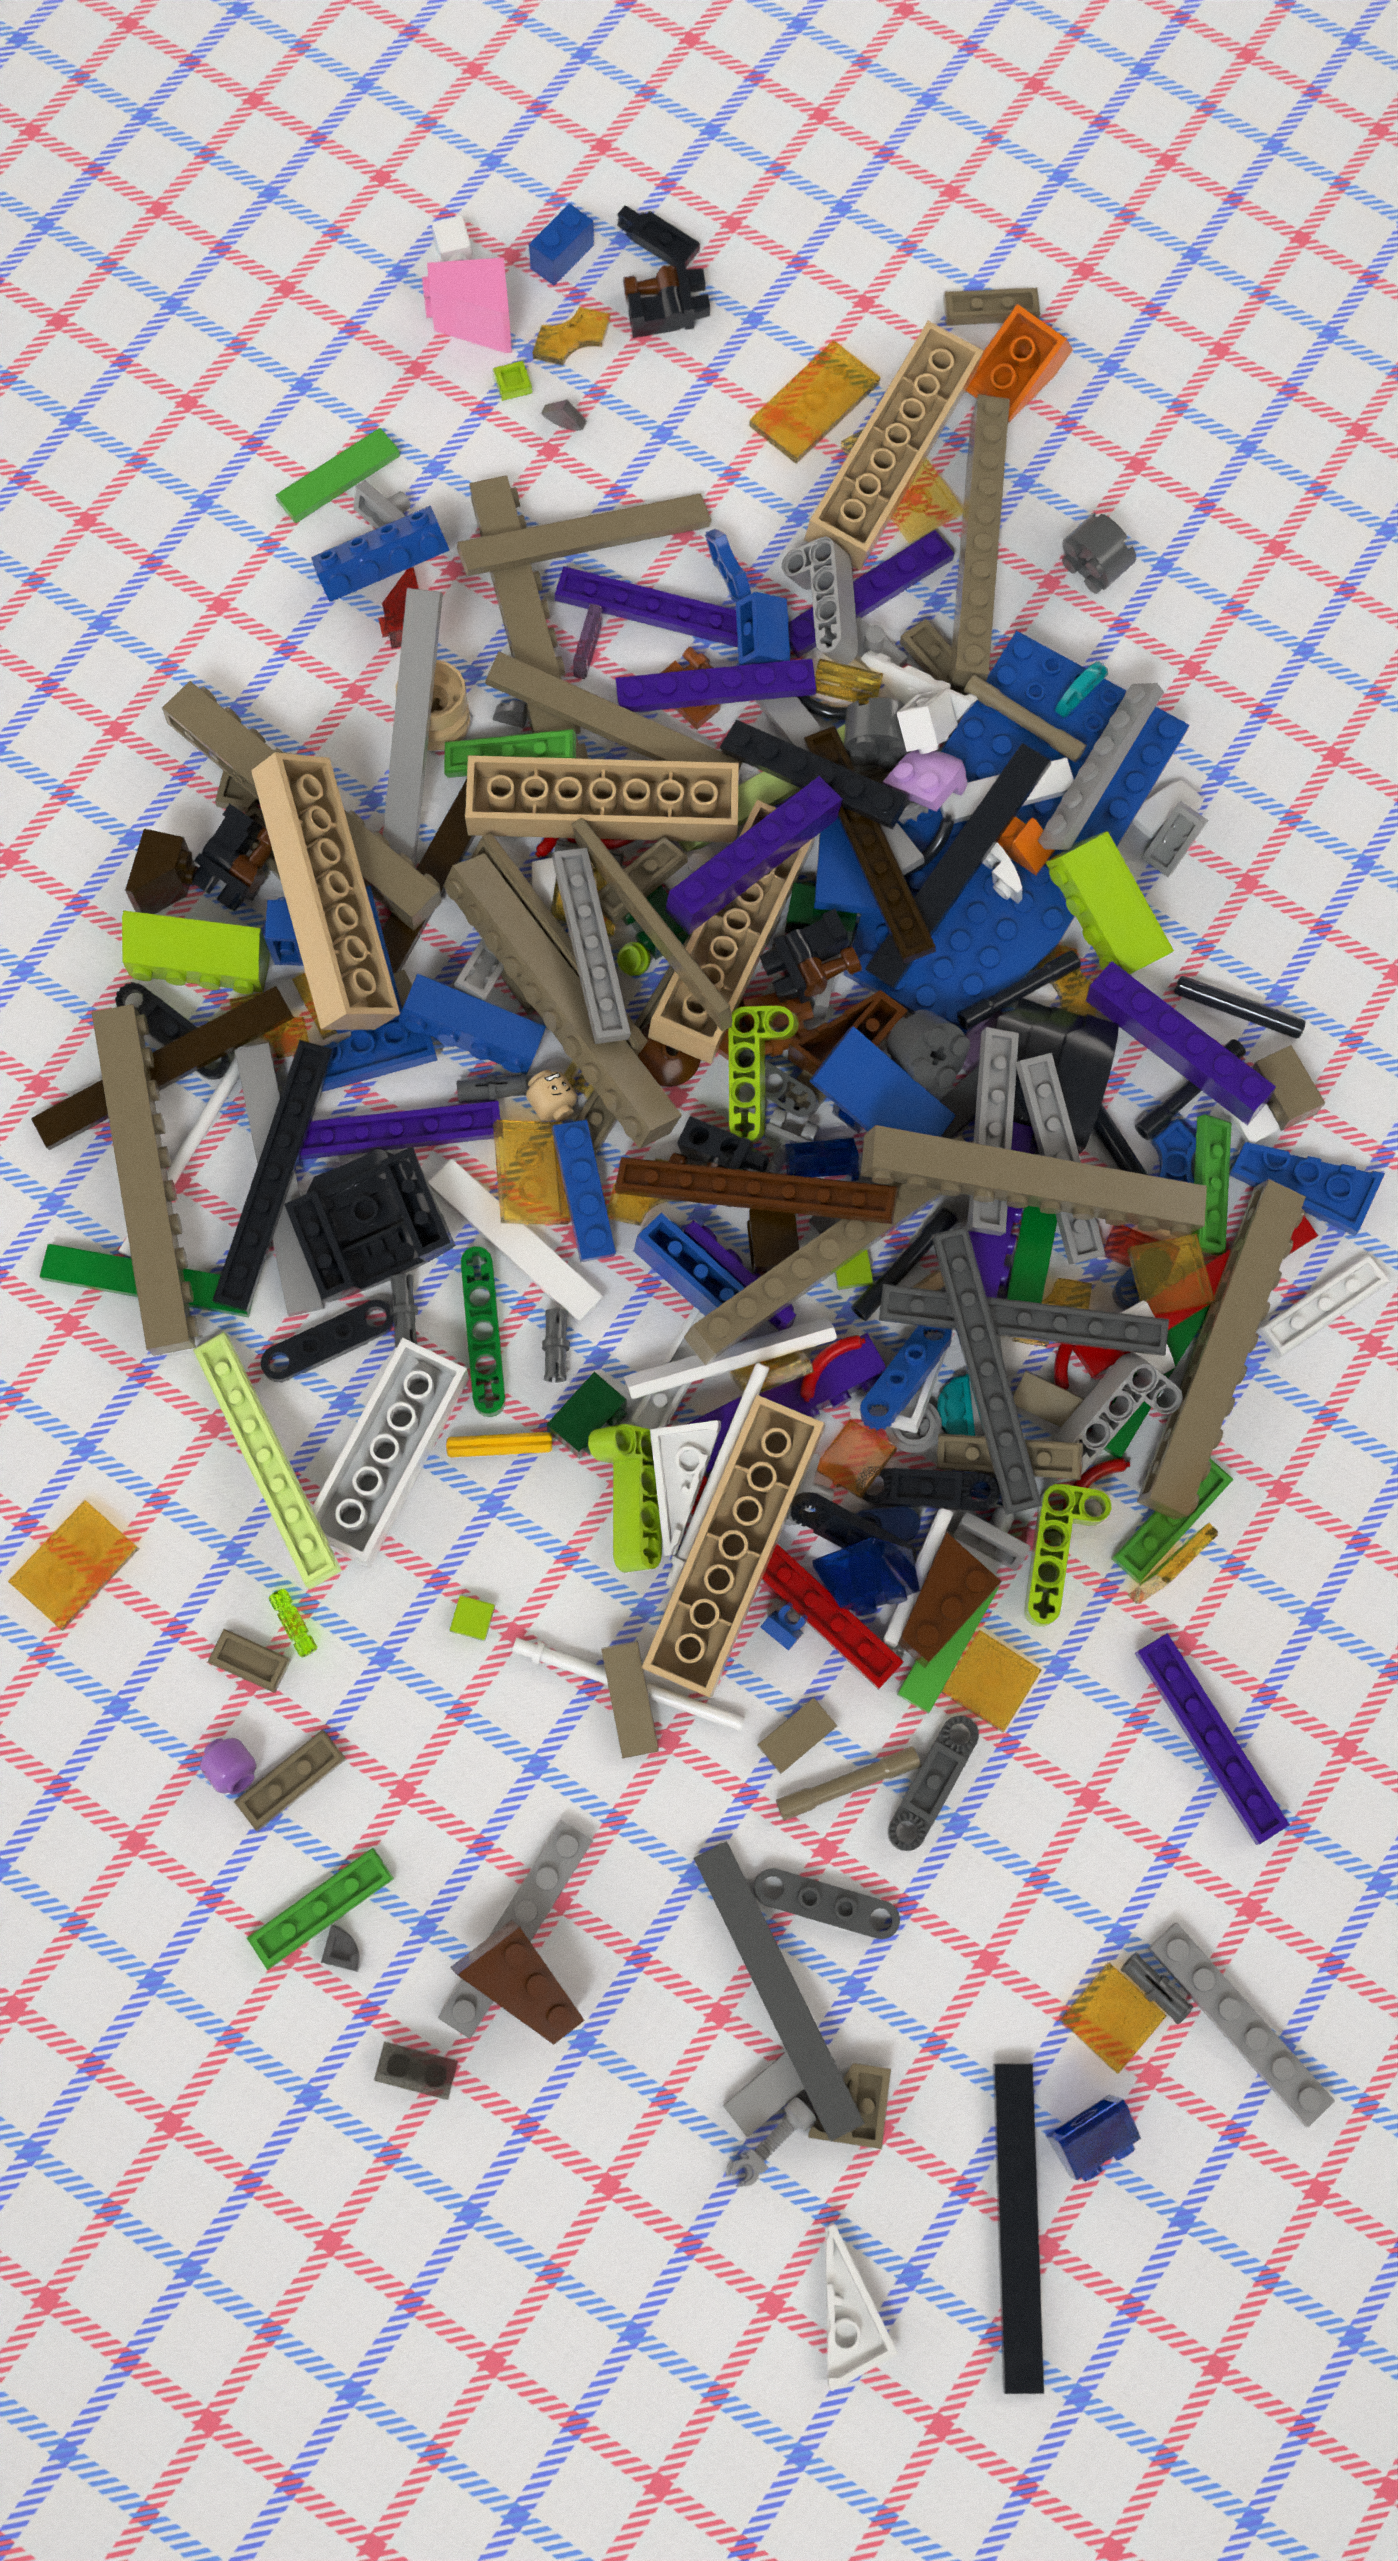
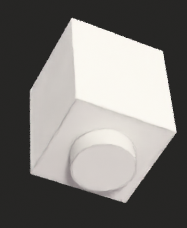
[432,215,473,262]

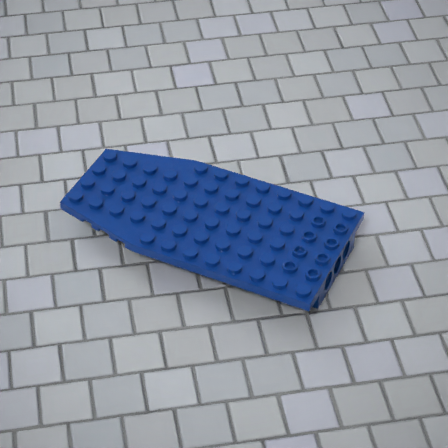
[844,631,1190,1036]

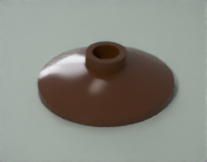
[638,1023,701,1087]

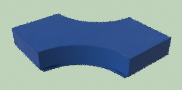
[705,528,752,602]
[1151,1118,1196,1183]

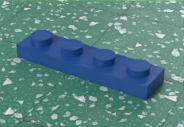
[552,1120,616,1262]

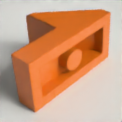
[997,817,1055,875]

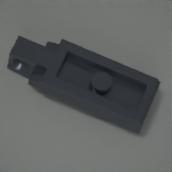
[617,205,700,267]

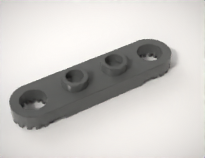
[887,1716,979,1851]
[754,1868,900,1939]

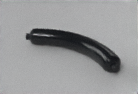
[797,695,866,720]
[903,815,954,878]

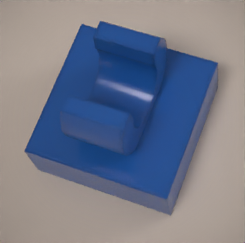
[760,1602,808,1651]

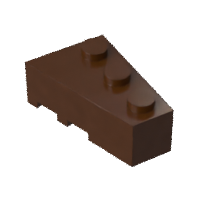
[788,990,908,1076]
[898,1532,1002,1668]
[450,1920,585,2045]

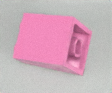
[422,257,512,353]

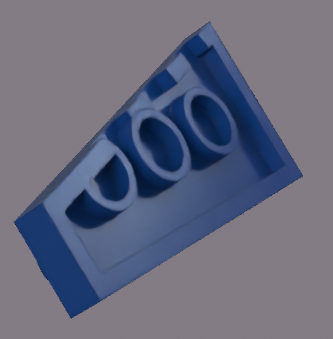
[321,1019,438,1092]
[1229,1142,1385,1236]

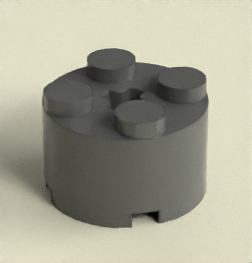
[1062,513,1136,594]
[844,697,911,770]
[887,1009,970,1089]

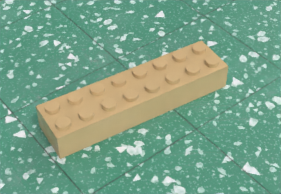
[804,321,984,571]
[251,752,400,1030]
[465,756,739,842]
[648,800,816,1064]
[641,1395,826,1698]

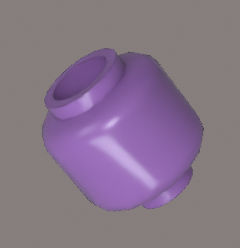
[200,1738,256,1795]

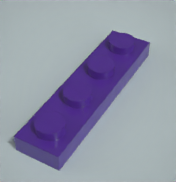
[684,1220,797,1331]

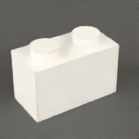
[897,688,958,754]

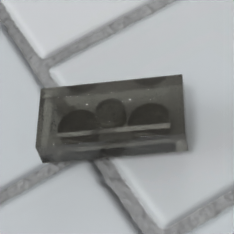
[374,2041,459,2100]

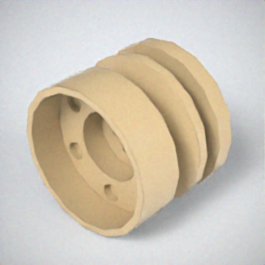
[396,660,471,751]

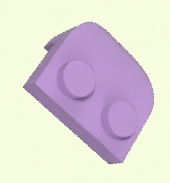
[883,750,967,811]

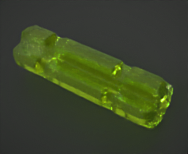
[269,1588,317,1658]

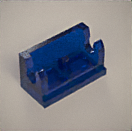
[785,1138,859,1181]

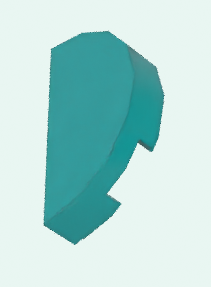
[1055,661,1108,718]
[936,1374,975,1436]

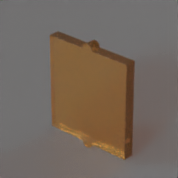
[817,1419,898,1499]

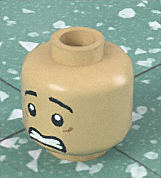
[526,1069,578,1123]

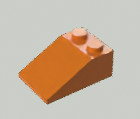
[966,304,1073,422]

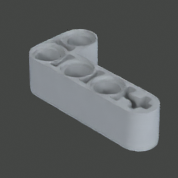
[781,537,858,666]
[1050,1353,1183,1474]

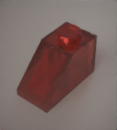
[378,567,419,649]

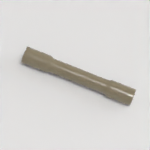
[964,674,1087,763]
[776,1746,921,1821]

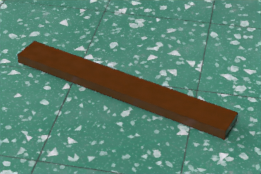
[615,1157,898,1224]

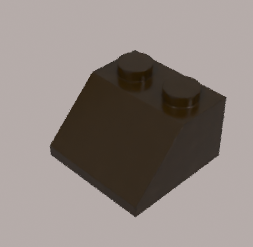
[125,829,198,914]

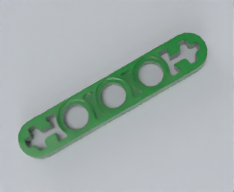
[461,1246,506,1417]

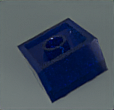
[812,1537,920,1616]
[1045,2095,1141,2182]

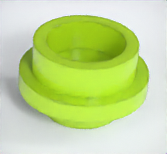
[617,942,650,976]

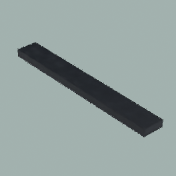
[865,743,1051,989]
[212,1040,334,1313]
[993,2064,1044,2394]

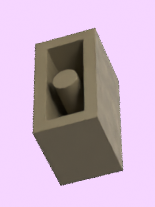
[1252,1045,1325,1131]

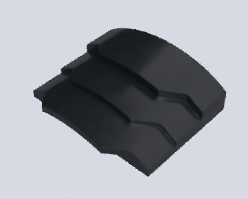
[995,998,1119,1154]
[284,1147,456,1303]

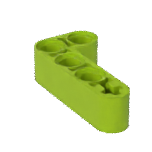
[728,1006,799,1143]
[588,1424,662,1573]
[1024,1484,1112,1627]

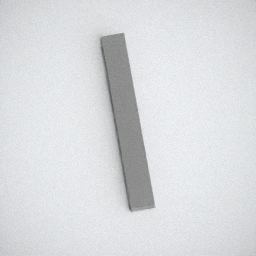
[383,588,443,868]
[756,696,924,875]
[235,1043,324,1317]

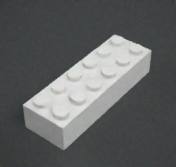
[312,1337,469,1568]

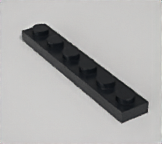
[720,719,909,830]

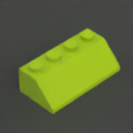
[1045,831,1174,974]
[122,910,271,995]

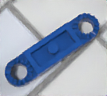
[860,1326,952,1430]

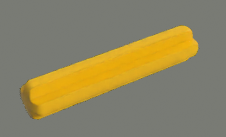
[446,1432,553,1458]

